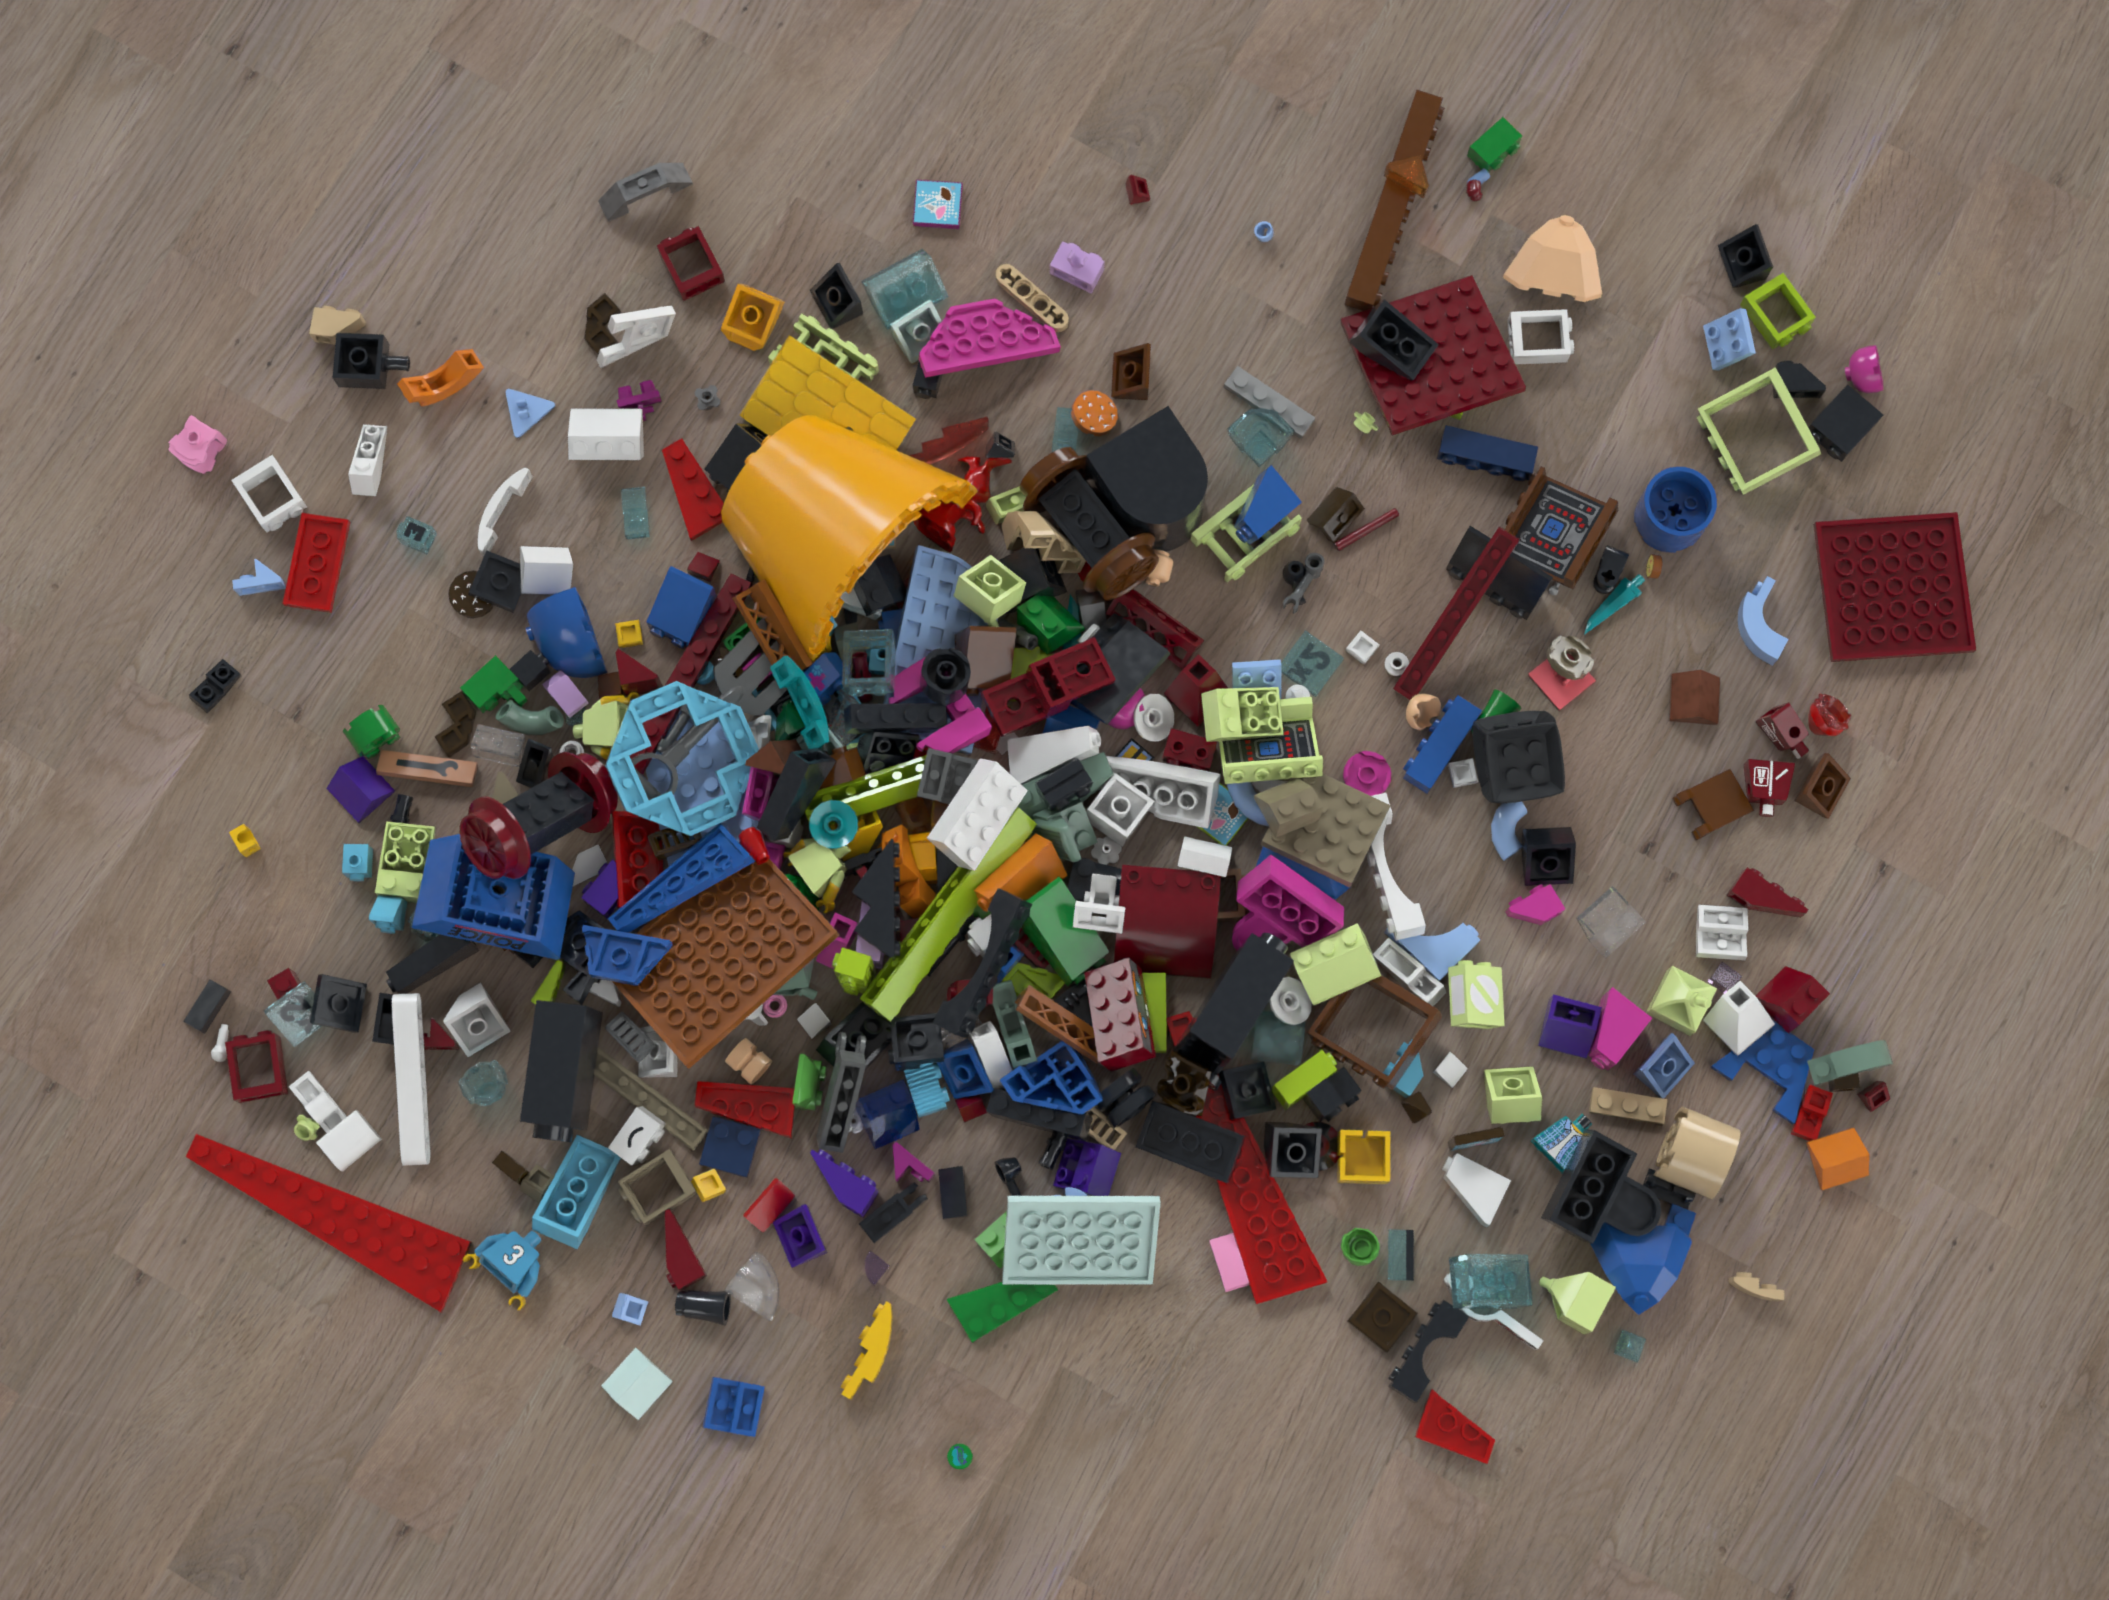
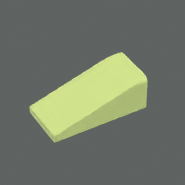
[986,486,1026,525]

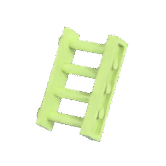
[1191,484,1302,582]

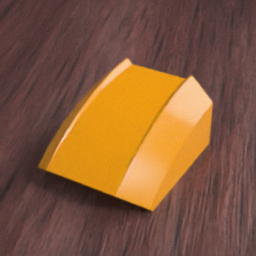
[721,284,785,351]
[877,832,937,887]

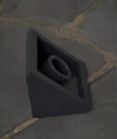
[1717,224,1773,288]
[810,263,863,329]

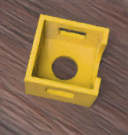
[229,824,261,857]

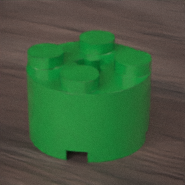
[343,705,400,759]

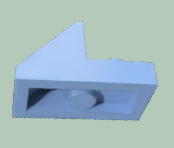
[232,559,286,596]

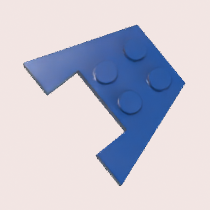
[1710,1021,1814,1125]

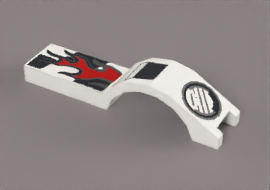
[1444,1273,1543,1350]

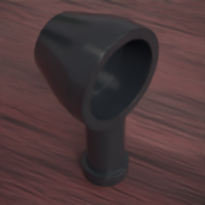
[1282,561,1306,605]
[994,1157,1022,1196]

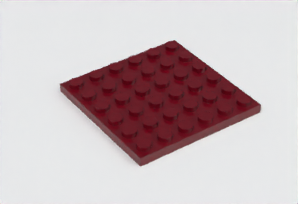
[1341,275,1526,436]
[1813,512,1976,662]

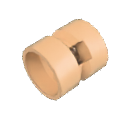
[725,1038,772,1085]

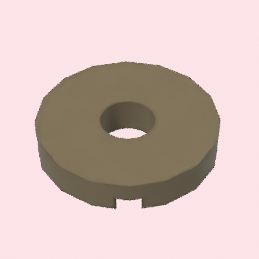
[1547,635,1594,680]

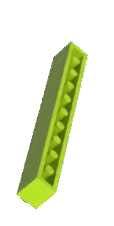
[860,807,1037,1021]

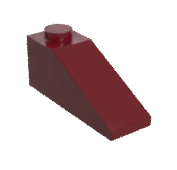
[665,1209,707,1291]

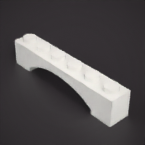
[1367,793,1426,941]

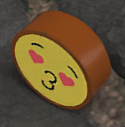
[1646,554,1663,579]

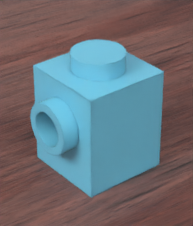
[342,844,373,881]

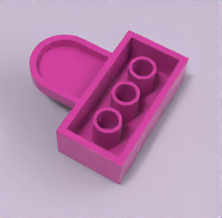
[1232,855,1344,950]

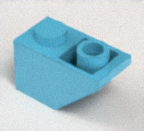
[369,895,407,934]
[1383,1039,1424,1098]

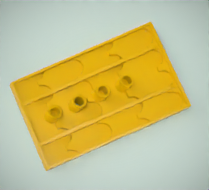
[739,335,916,450]

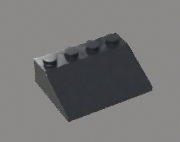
[1446,525,1553,620]
[1070,613,1171,725]

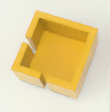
[1337,1130,1390,1184]

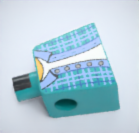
[1530,1114,1592,1174]

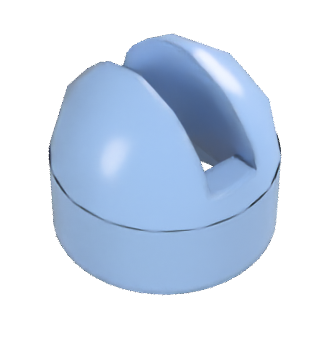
[1254,221,1274,242]

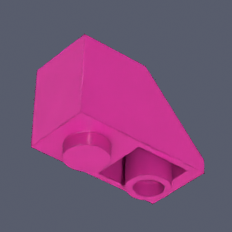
[1505,884,1565,925]
[816,913,858,969]

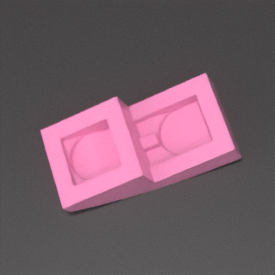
[1209,1233,1249,1292]

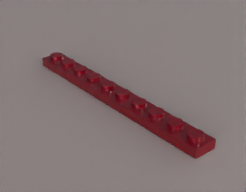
[629,573,753,775]

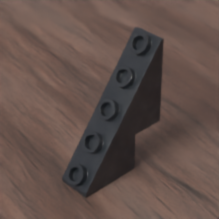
[852,839,901,961]

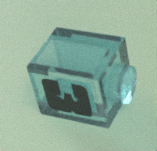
[396,516,437,555]

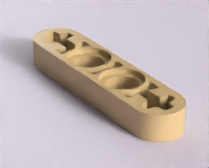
[996,264,1069,333]

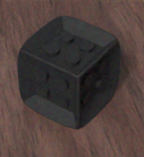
[1473,711,1565,803]

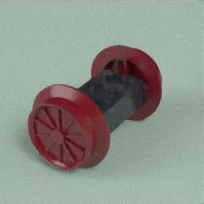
[459,752,618,879]

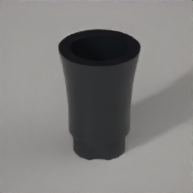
[675,1290,731,1326]

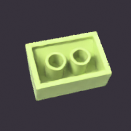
[1290,923,1381,1005]

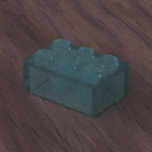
[1449,1254,1533,1309]

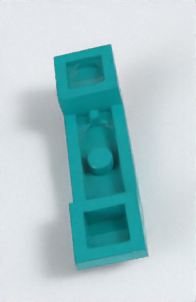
[770,656,829,749]

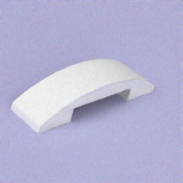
[478,468,533,556]

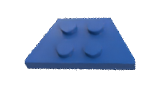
[582,925,673,986]

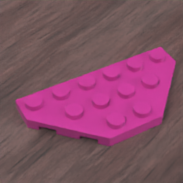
[918,299,1061,378]

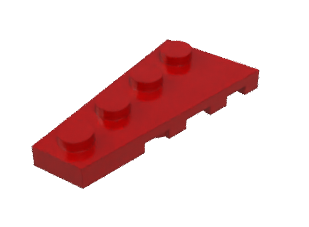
[662,438,724,541]

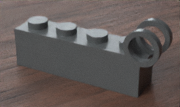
[816,1032,866,1153]

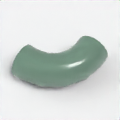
[496,700,564,735]

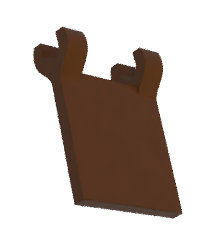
[1672,769,1754,840]

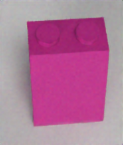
[1588,987,1652,1071]

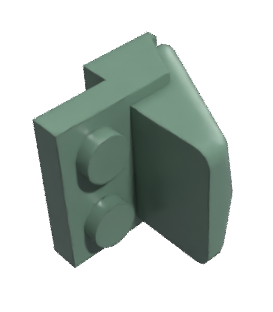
[1029,799,1098,862]

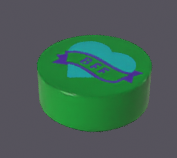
[947,1444,973,1470]

